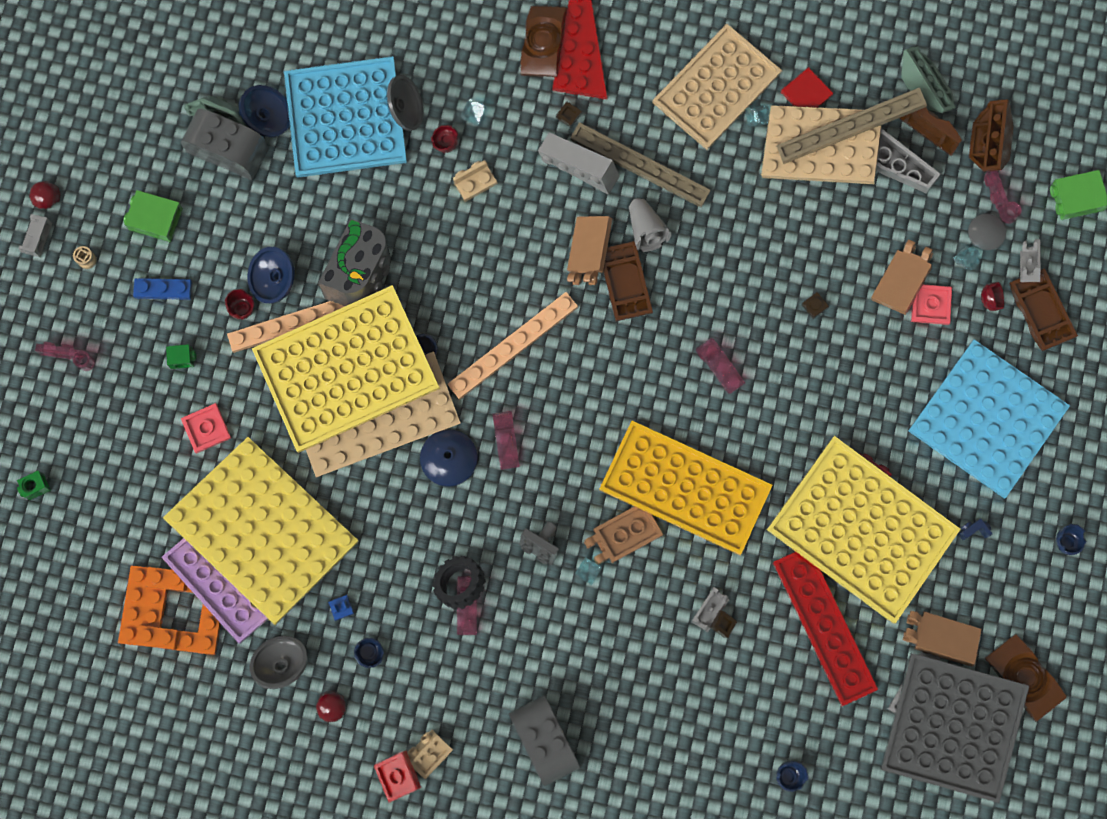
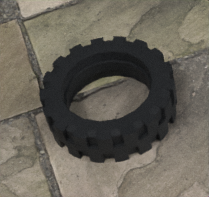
[432,556,486,609]

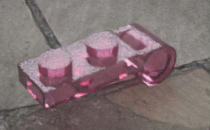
[984,171,1021,224]
[695,338,745,394]
[35,342,95,371]
[492,411,520,470]
[457,576,477,635]

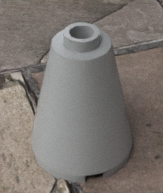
[629,198,671,252]

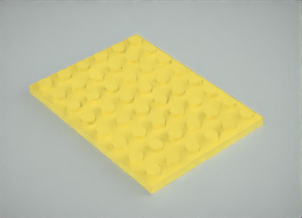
[252,285,440,453]
[767,436,960,624]
[163,437,358,625]

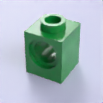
[166,344,197,369]
[17,471,51,500]

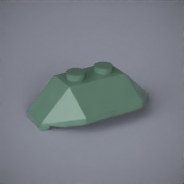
[901,46,956,113]
[184,95,249,128]

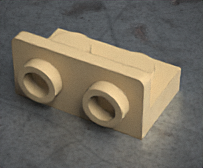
[453,160,497,202]
[407,730,453,779]

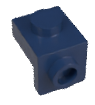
[958,519,992,540]

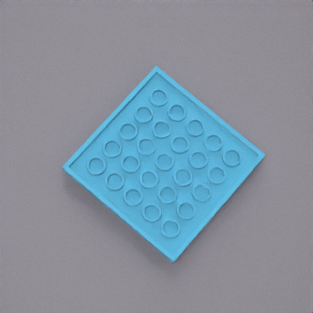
[284,57,407,178]
[908,340,1070,499]

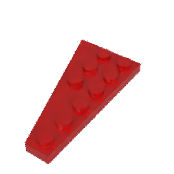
[552,0,607,100]

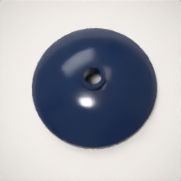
[239,85,290,137]
[247,247,295,304]
[420,429,478,487]

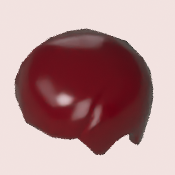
[431,125,459,153]
[29,181,60,209]
[981,282,1004,311]
[225,289,255,320]
[316,691,346,722]

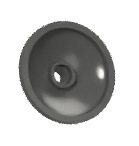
[387,75,423,131]
[249,636,308,689]

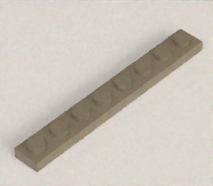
[776,87,927,164]
[570,122,711,208]

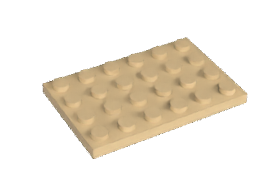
[652,24,782,150]
[761,106,882,184]

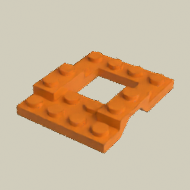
[118,566,221,655]

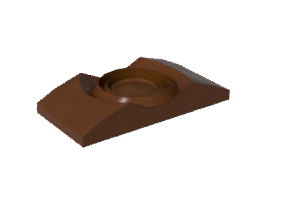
[520,6,567,77]
[899,107,962,156]
[603,241,653,322]
[1009,268,1078,351]
[984,634,1067,722]

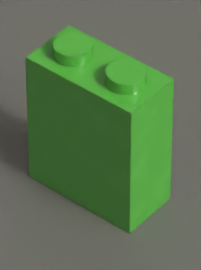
[1050,170,1107,220]
[124,190,183,242]

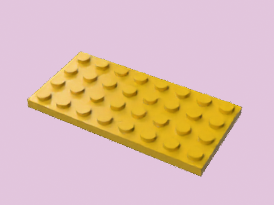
[599,421,772,556]

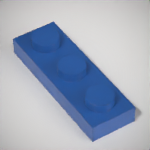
[133,278,192,300]

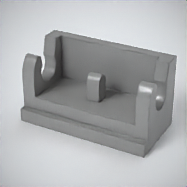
[19,214,52,258]
[1020,239,1041,282]
[691,587,729,633]

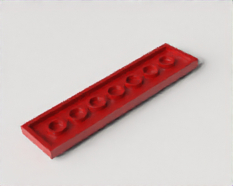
[773,552,878,707]

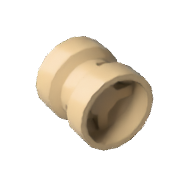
[73,246,97,269]

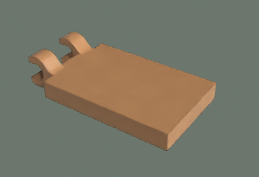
[567,216,612,285]
[871,240,933,315]
[584,506,663,566]
[903,611,981,667]

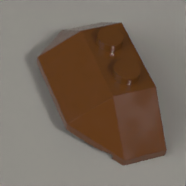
[969,99,1014,172]

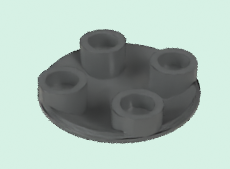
[968,214,1006,250]

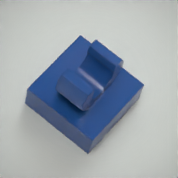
[328,595,354,621]

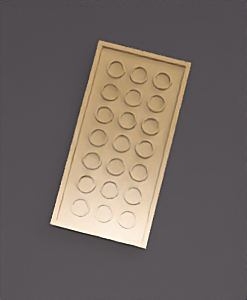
[306,352,461,477]

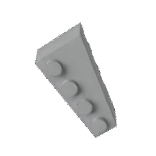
[876,129,941,194]
[538,132,620,195]

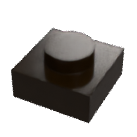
[556,101,582,128]
[802,292,829,319]
[710,610,737,638]

